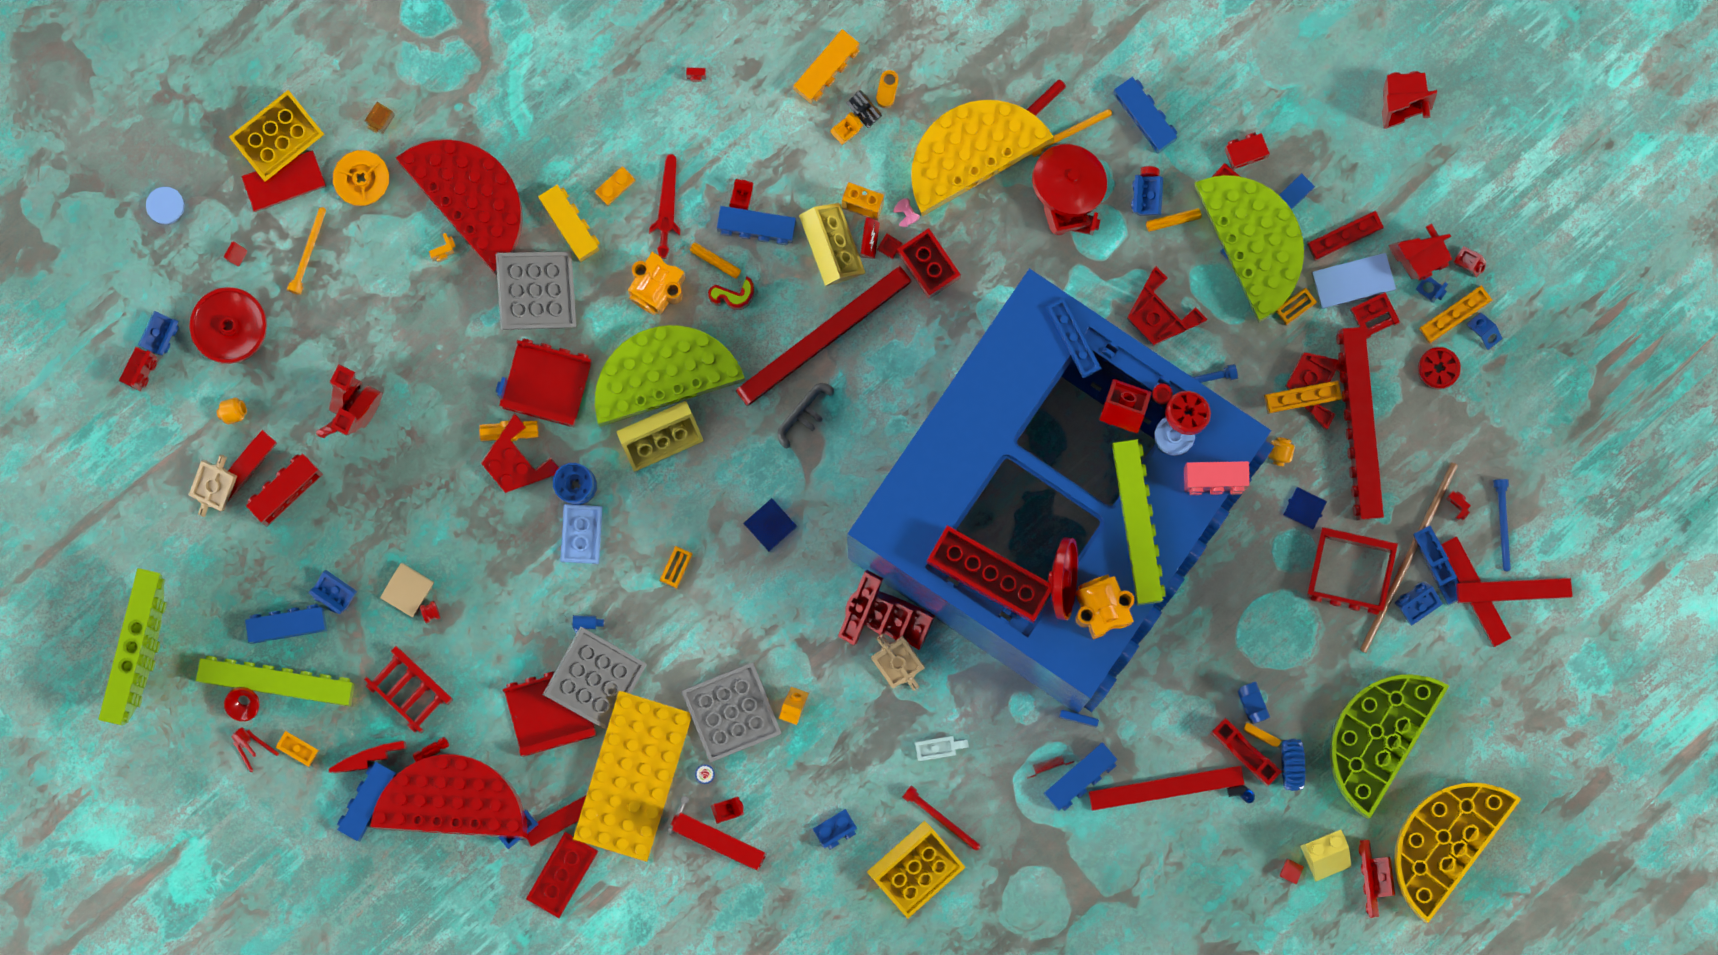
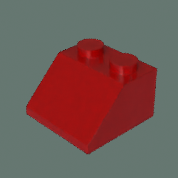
[1099,379,1152,433]

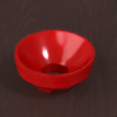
[224,687,260,721]

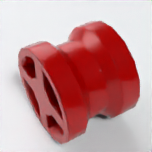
[420,601,441,624]

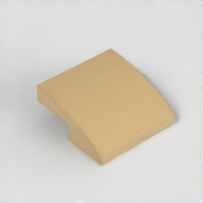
[380,563,434,618]

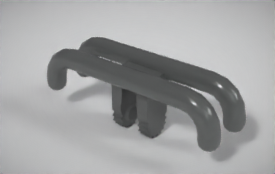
[777,383,834,448]

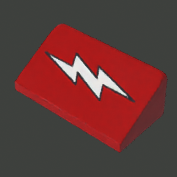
[861,217,880,259]

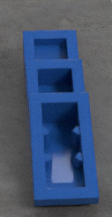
[1413,526,1459,606]

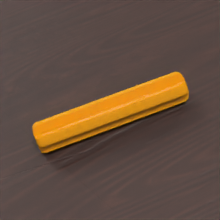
[1146,208,1202,232]
[690,242,741,279]

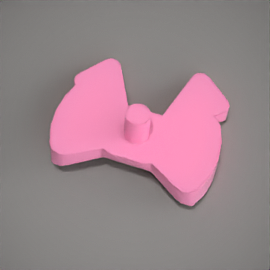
[893,198,920,227]

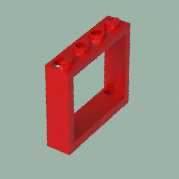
[1307,527,1398,615]

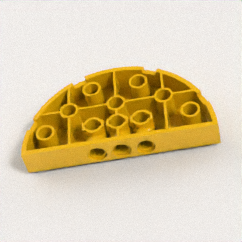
[911,100,1054,217]
[1394,783,1521,923]

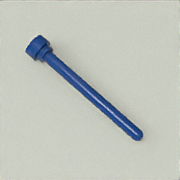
[1193,364,1238,383]
[1493,479,1511,572]

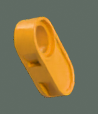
[876,70,898,108]

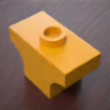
[779,687,809,725]

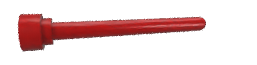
[902,785,980,851]

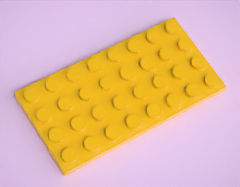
[573,691,692,862]

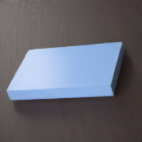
[560,504,603,564]

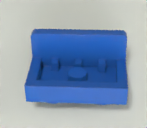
[1131,175,1163,216]
[138,311,179,356]
[309,570,357,614]

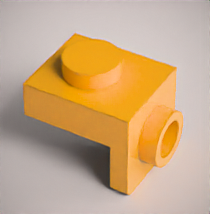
[830,112,863,145]
[429,233,456,262]

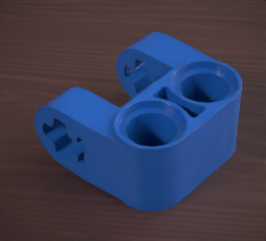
[1238,681,1271,724]

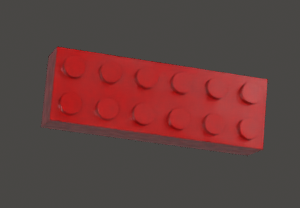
[927,525,1051,623]

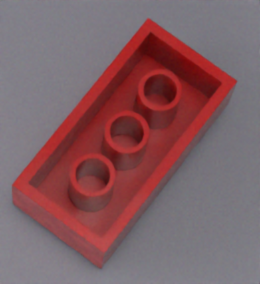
[246,453,323,526]

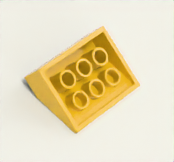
[229,90,325,181]
[867,820,966,919]

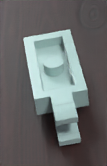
[915,736,969,762]

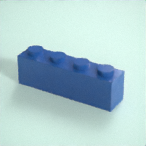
[1113,76,1178,154]
[717,206,796,245]
[245,604,327,644]
[1043,742,1118,811]
[337,762,398,842]

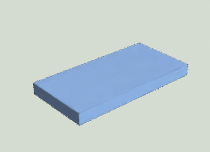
[1312,253,1396,309]

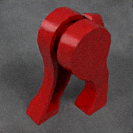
[316,364,383,438]

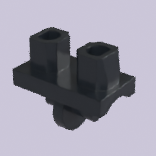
[846,90,882,128]

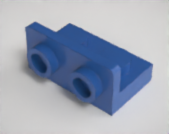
[1394,581,1443,626]
[813,809,858,850]

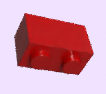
[1224,132,1270,170]

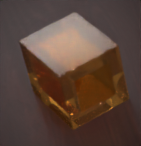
[365,102,395,134]

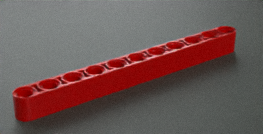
[736,266,912,406]

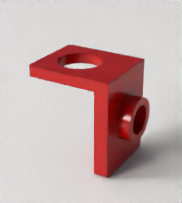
[1072,212,1101,236]

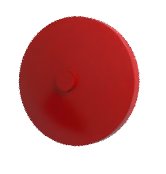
[1032,144,1107,217]
[189,287,267,364]
[1049,537,1078,620]

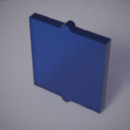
[1283,487,1327,530]

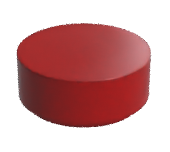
[1141,166,1160,177]
[1152,384,1173,405]

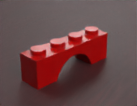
[1211,718,1282,787]

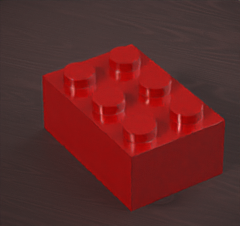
[897,228,961,299]

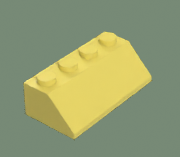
[799,203,865,286]
[616,401,704,472]

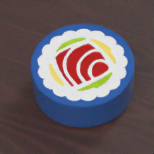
[695,764,715,784]

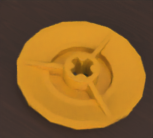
[333,150,389,206]

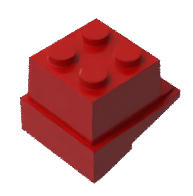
[1382,71,1437,129]
[1388,223,1452,280]

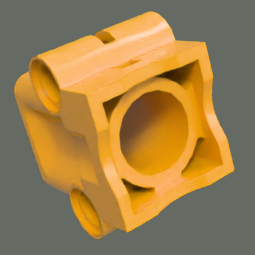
[627,252,686,316]
[1075,575,1134,640]

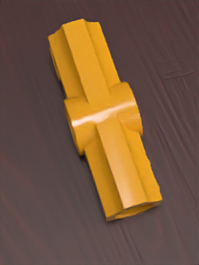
[479,420,539,442]

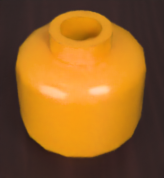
[217,397,247,425]
[1268,437,1295,466]

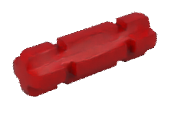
[413,737,449,762]

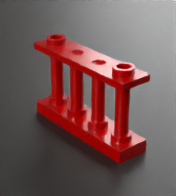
[364,646,454,733]

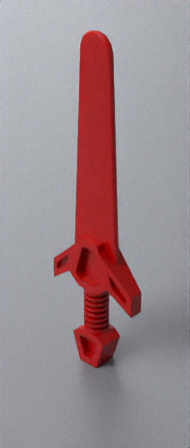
[649,154,681,259]

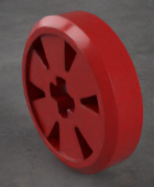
[1418,347,1461,390]
[1165,391,1211,435]

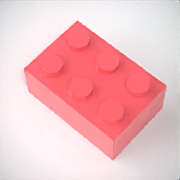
[1184,461,1249,495]

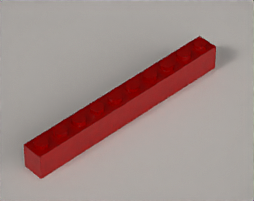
[1336,327,1384,521]

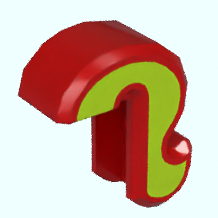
[708,276,755,310]

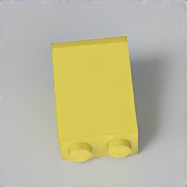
[1301,830,1351,882]

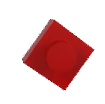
[686,67,706,82]

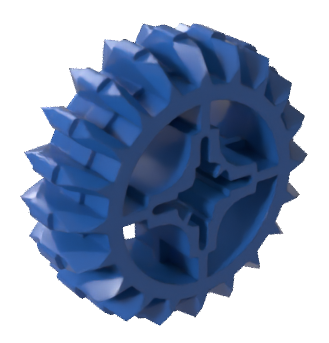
[1281,739,1306,791]

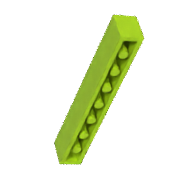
[1112,439,1166,606]
[196,656,355,707]

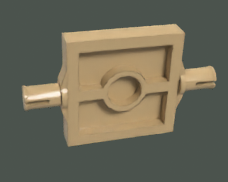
[189,455,237,517]
[871,634,925,691]

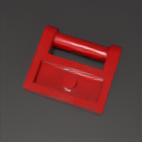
[1350,292,1400,339]

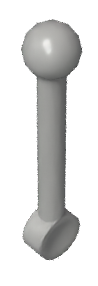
[668,796,689,834]

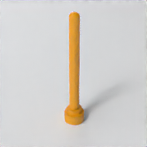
[1032,109,1112,158]
[286,207,326,295]

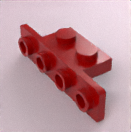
[1358,840,1395,918]

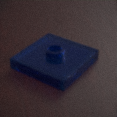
[743,498,797,552]

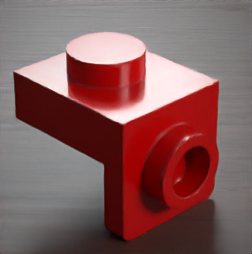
[729,179,754,210]
[1446,491,1471,522]
[711,796,744,824]

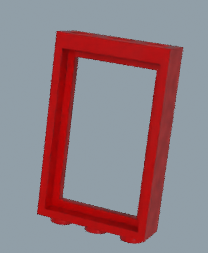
[671,812,767,872]

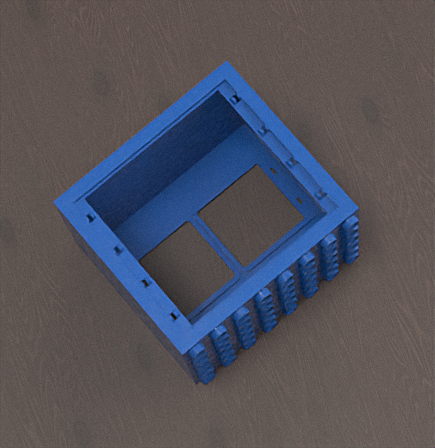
[847,268,1274,714]

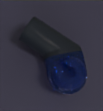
[1227,785,1255,804]

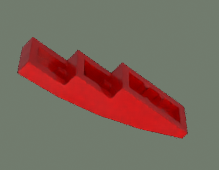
[228,430,277,502]
[328,741,407,774]

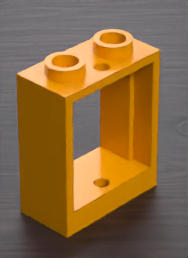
[842,182,884,221]

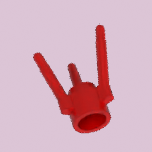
[231,727,279,772]

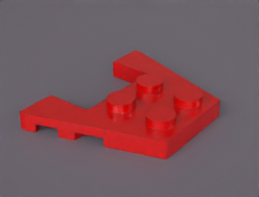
[1127,266,1207,346]
[1285,352,1342,430]
[481,413,559,493]

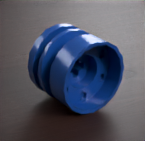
[553,463,597,505]

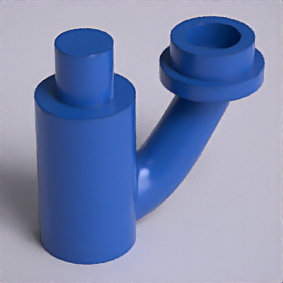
[573,615,604,637]

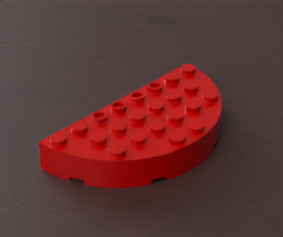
[396,140,523,275]
[370,754,527,839]

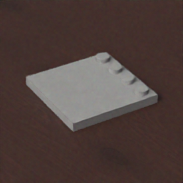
[496,252,576,330]
[542,627,647,730]
[681,662,782,763]

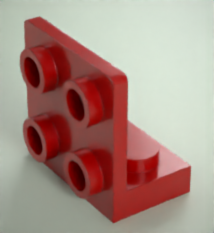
[119,347,158,391]

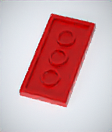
[241,150,326,212]
[526,832,599,919]

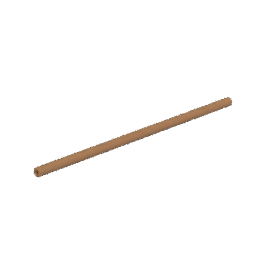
[1360,462,1458,653]

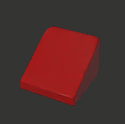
[224,241,247,267]
[1278,859,1304,884]

